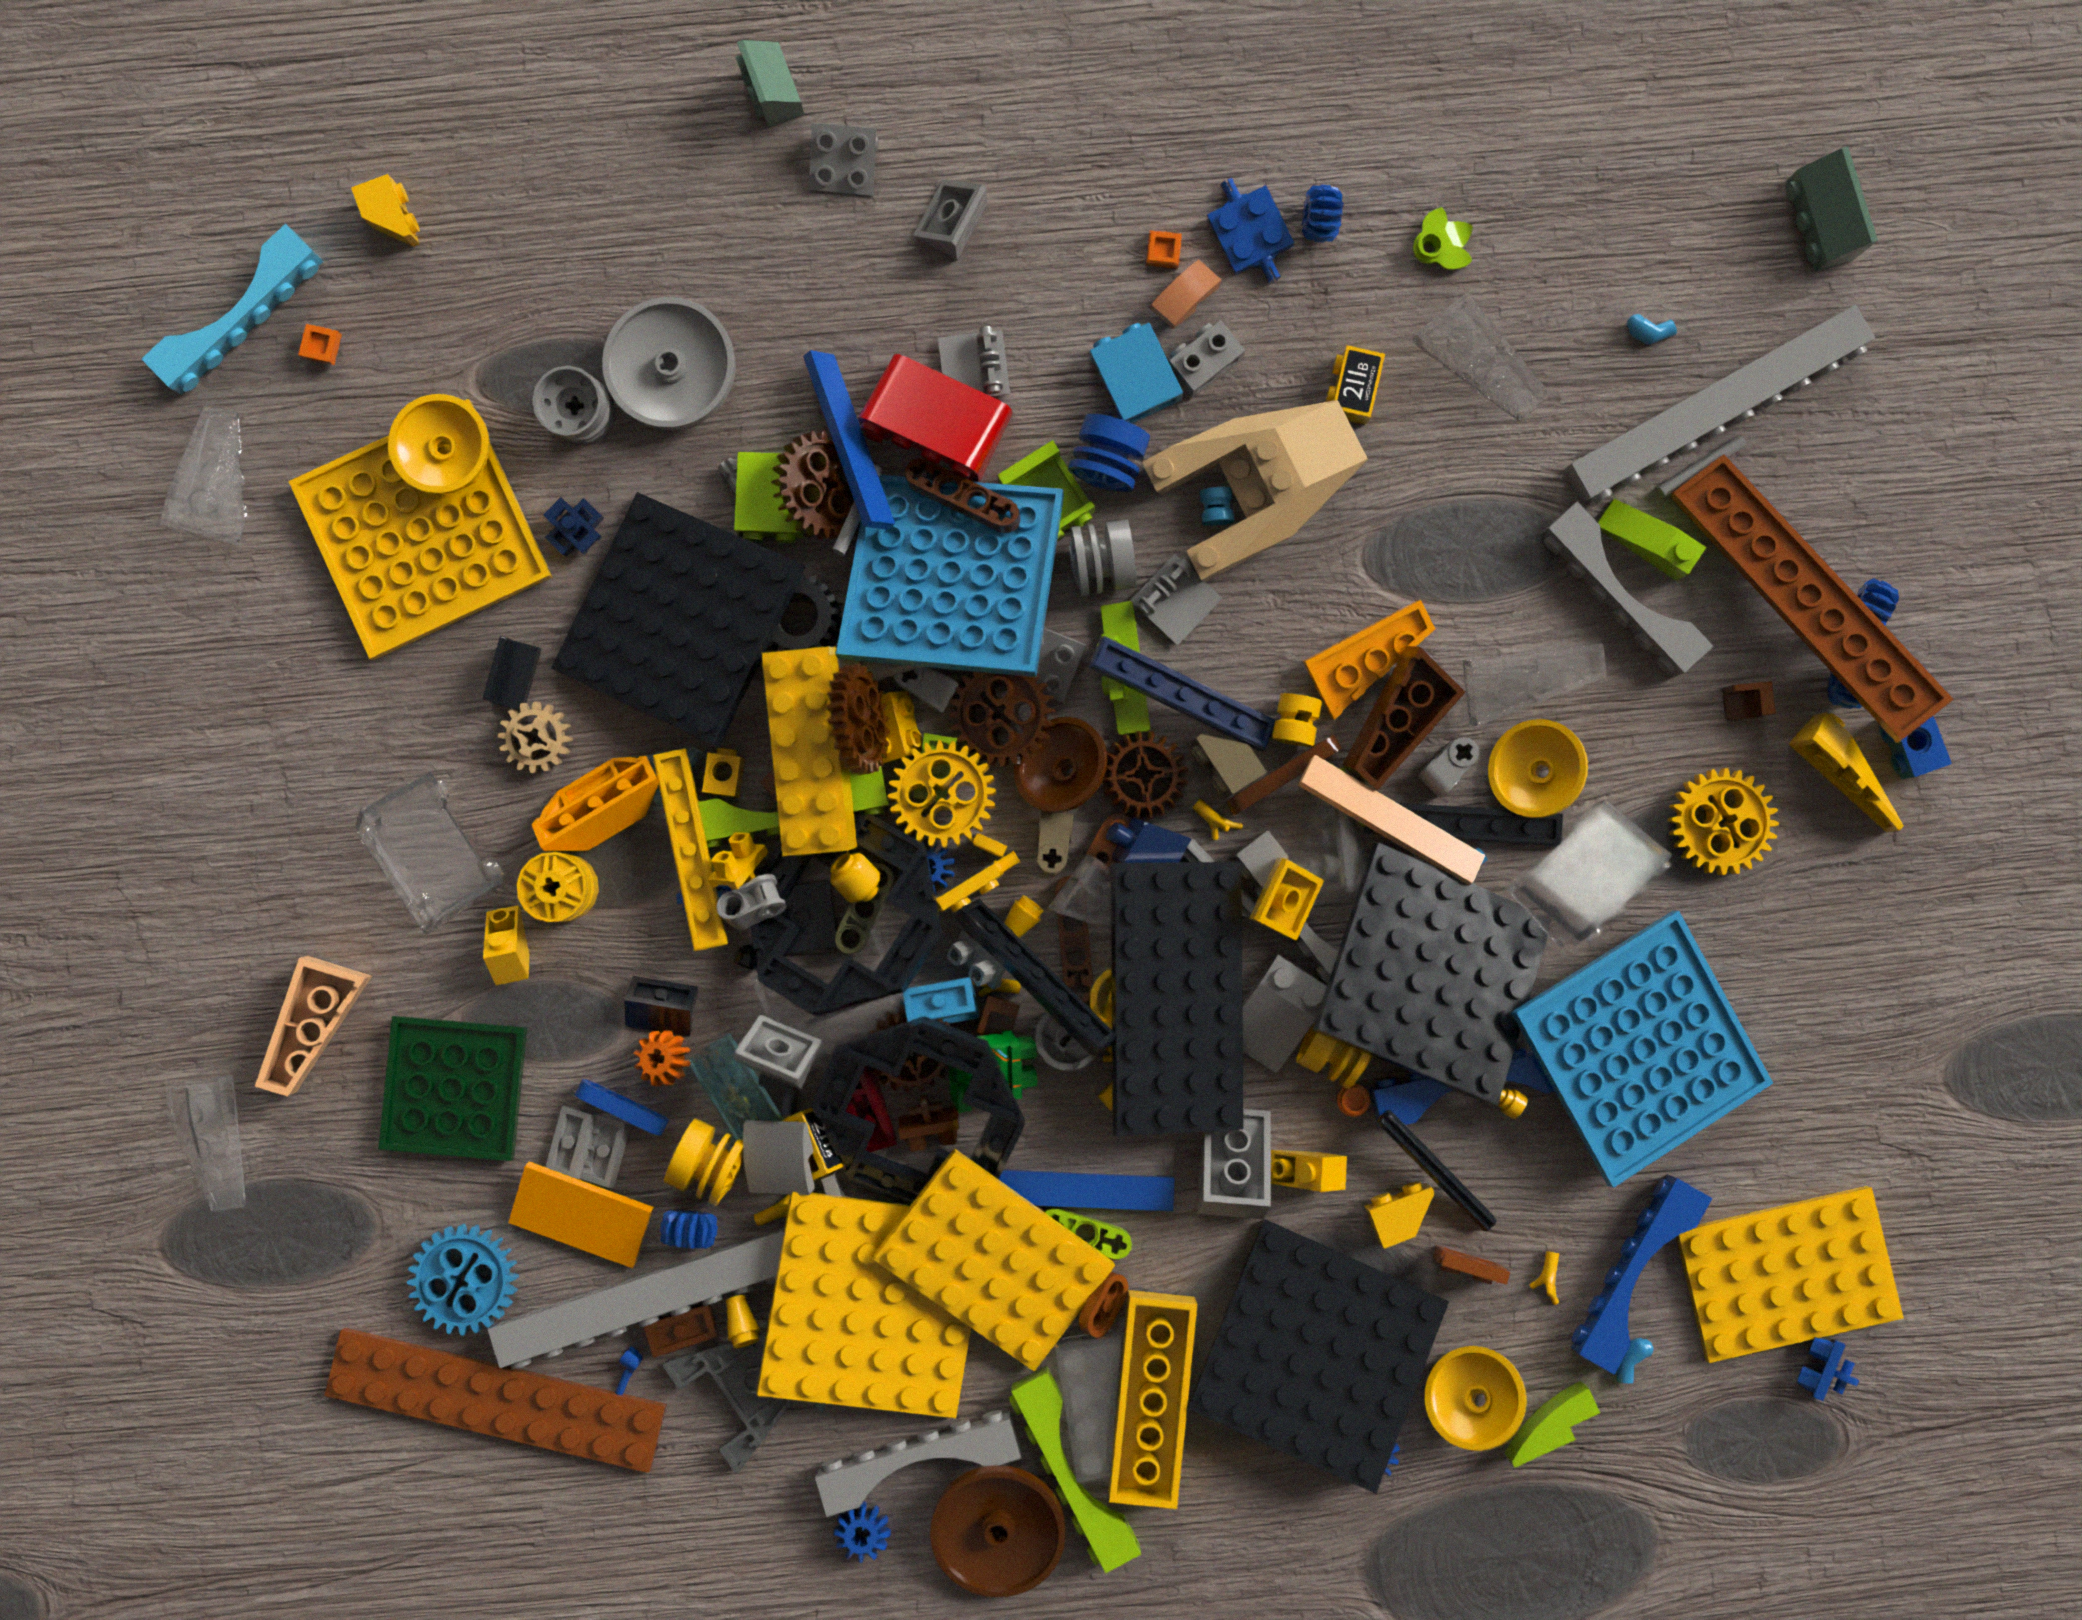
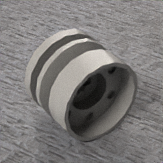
[532,366,616,445]
[1069,519,1137,596]

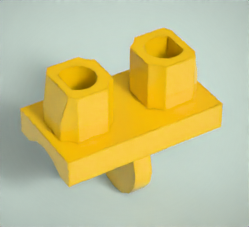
[707,832,768,890]

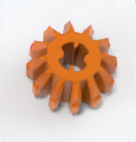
[633,1030,692,1087]

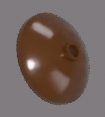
[1014,717,1107,813]

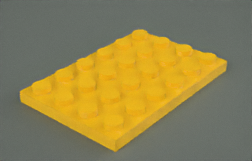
[873,1148,1115,1371]
[1676,1186,1904,1363]

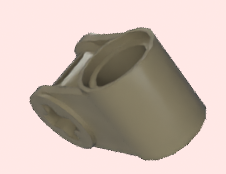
[1037,811,1074,875]

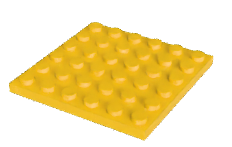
[288,399,553,660]
[756,1191,971,1418]

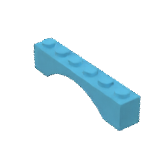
[142,223,324,395]

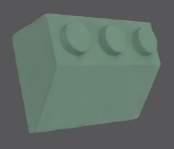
[1786,146,1878,272]

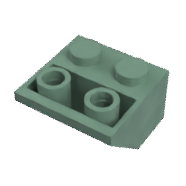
[735,40,805,128]

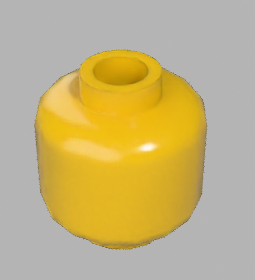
[830,853,880,903]

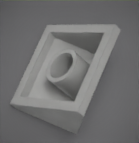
[913,179,987,260]
[733,1015,822,1090]

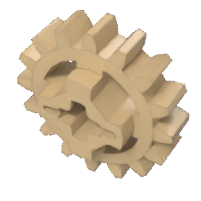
[498,702,573,773]

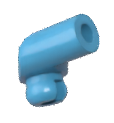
[1627,314,1677,345]
[1617,1338,1653,1383]

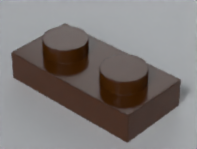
[643,1304,719,1358]

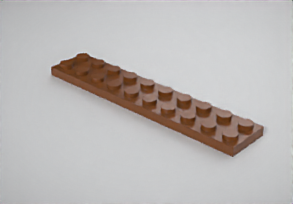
[1671,454,1954,744]
[324,1328,667,1473]

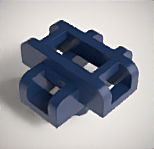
[543,497,604,557]

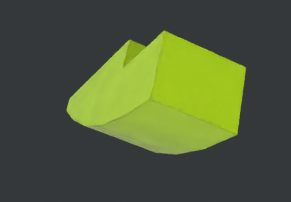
[1505,1381,1600,1468]

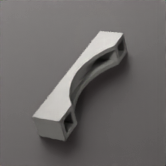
[1541,501,1713,677]
[1233,830,1338,985]
[815,1410,1021,1517]

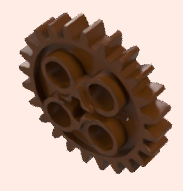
[771,431,860,540]
[826,664,890,775]
[949,671,1056,767]

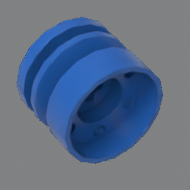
[1068,414,1150,492]

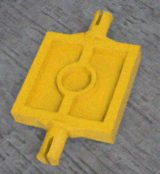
[936,850,1020,913]

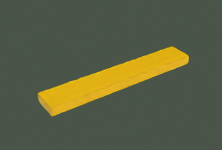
[653,748,728,951]

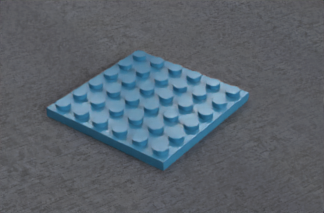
[836,475,1064,677]
[1511,911,1773,1188]

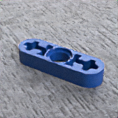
[575,1079,669,1136]

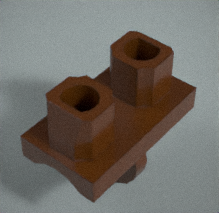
[898,1094,960,1152]

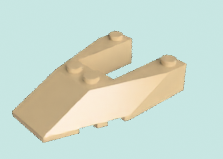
[1142,400,1368,582]

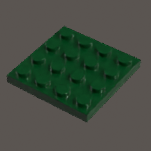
[378,1015,527,1161]

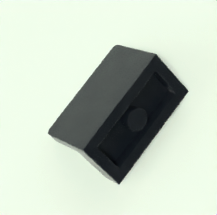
[483,636,542,711]
[624,976,698,1037]
[758,1073,798,1117]

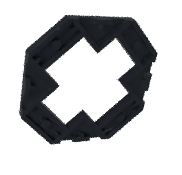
[750,814,942,1017]
[811,1016,1025,1206]

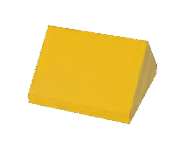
[1249,857,1324,941]

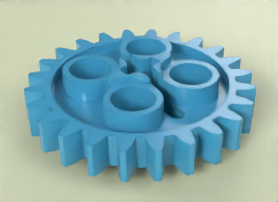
[407,1224,519,1335]

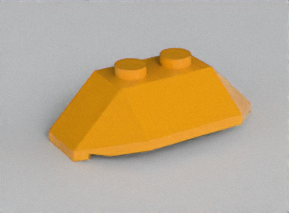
[531,756,659,851]

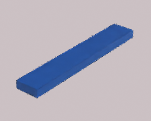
[803,350,895,530]
[998,1169,1175,1211]

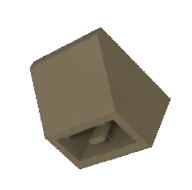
[1190,734,1267,798]

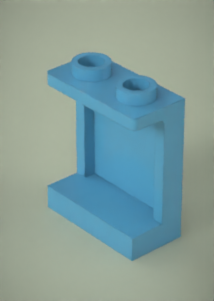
[1089,323,1183,424]
[903,977,979,1024]

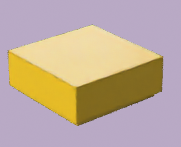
[972,832,1008,858]

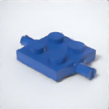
[1207,178,1294,283]

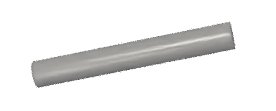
[1657,435,1747,498]
[832,464,882,556]

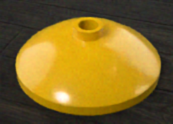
[388,394,490,494]
[1488,719,1588,818]
[1424,1346,1526,1451]

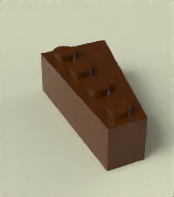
[1342,646,1466,791]

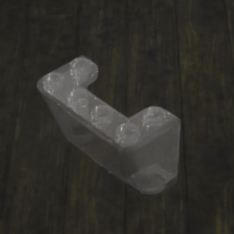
[1506,799,1672,948]

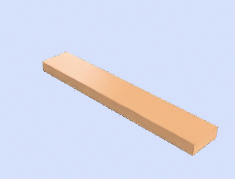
[1298,755,1485,885]

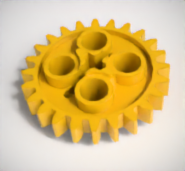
[888,740,997,849]
[1667,768,1779,875]

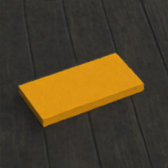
[508,1162,654,1268]

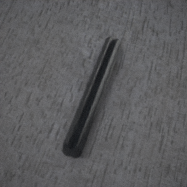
[1377,1110,1497,1231]

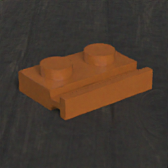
[1433,1245,1510,1285]

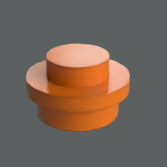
[1336,1083,1370,1117]

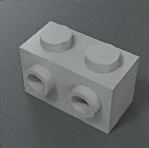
[1169,320,1245,399]

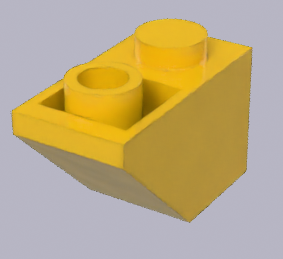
[351,174,420,247]
[483,905,530,985]
[1271,1150,1347,1192]
[1364,1181,1434,1249]

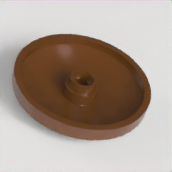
[930,1465,1065,1597]

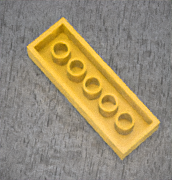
[762,647,857,856]
[1108,1290,1197,1509]

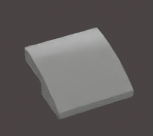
[545,1105,631,1188]
[743,1120,815,1195]

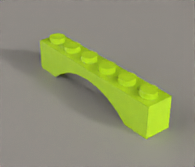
[699,766,890,849]
[1009,1366,1141,1574]

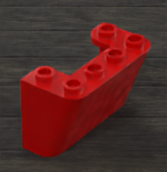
[858,354,1012,482]

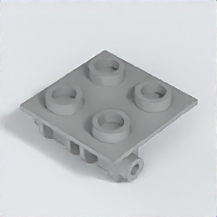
[809,122,878,196]
[938,326,1010,397]
[1130,554,1222,646]
[1036,628,1086,703]

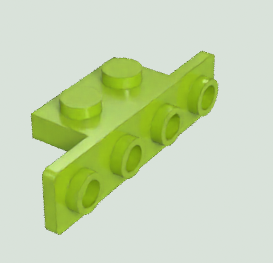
[1097,601,1151,735]

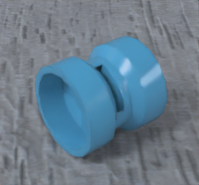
[1199,487,1235,526]

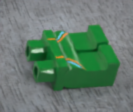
[948,1030,1038,1113]

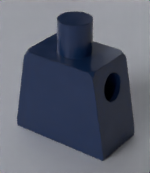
[1106,818,1191,863]

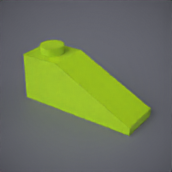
[1597,499,1706,581]

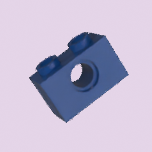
[1879,716,1952,779]

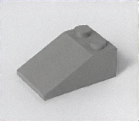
[1243,954,1327,1073]
[1197,1109,1271,1219]

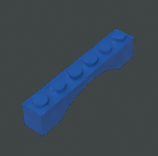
[1369,1048,1555,1130]
[1571,1174,1713,1375]

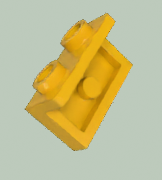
[881,691,922,764]

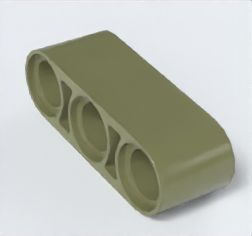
[835,863,895,954]

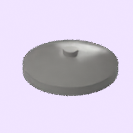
[602,297,736,430]

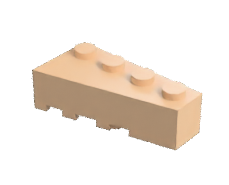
[255,956,372,1097]

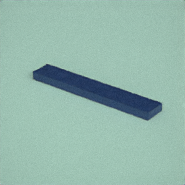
[1089,636,1276,752]

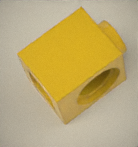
[702,748,745,798]

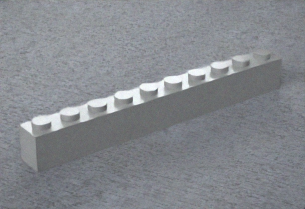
[1563,304,1875,504]
[487,1227,785,1370]

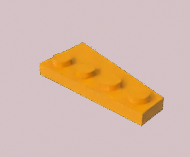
[1303,600,1435,720]

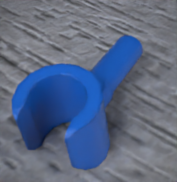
[615,1346,643,1395]

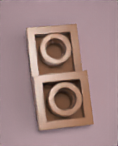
[1150,259,1222,329]

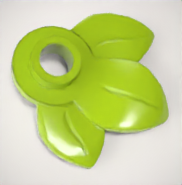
[1413,207,1473,270]

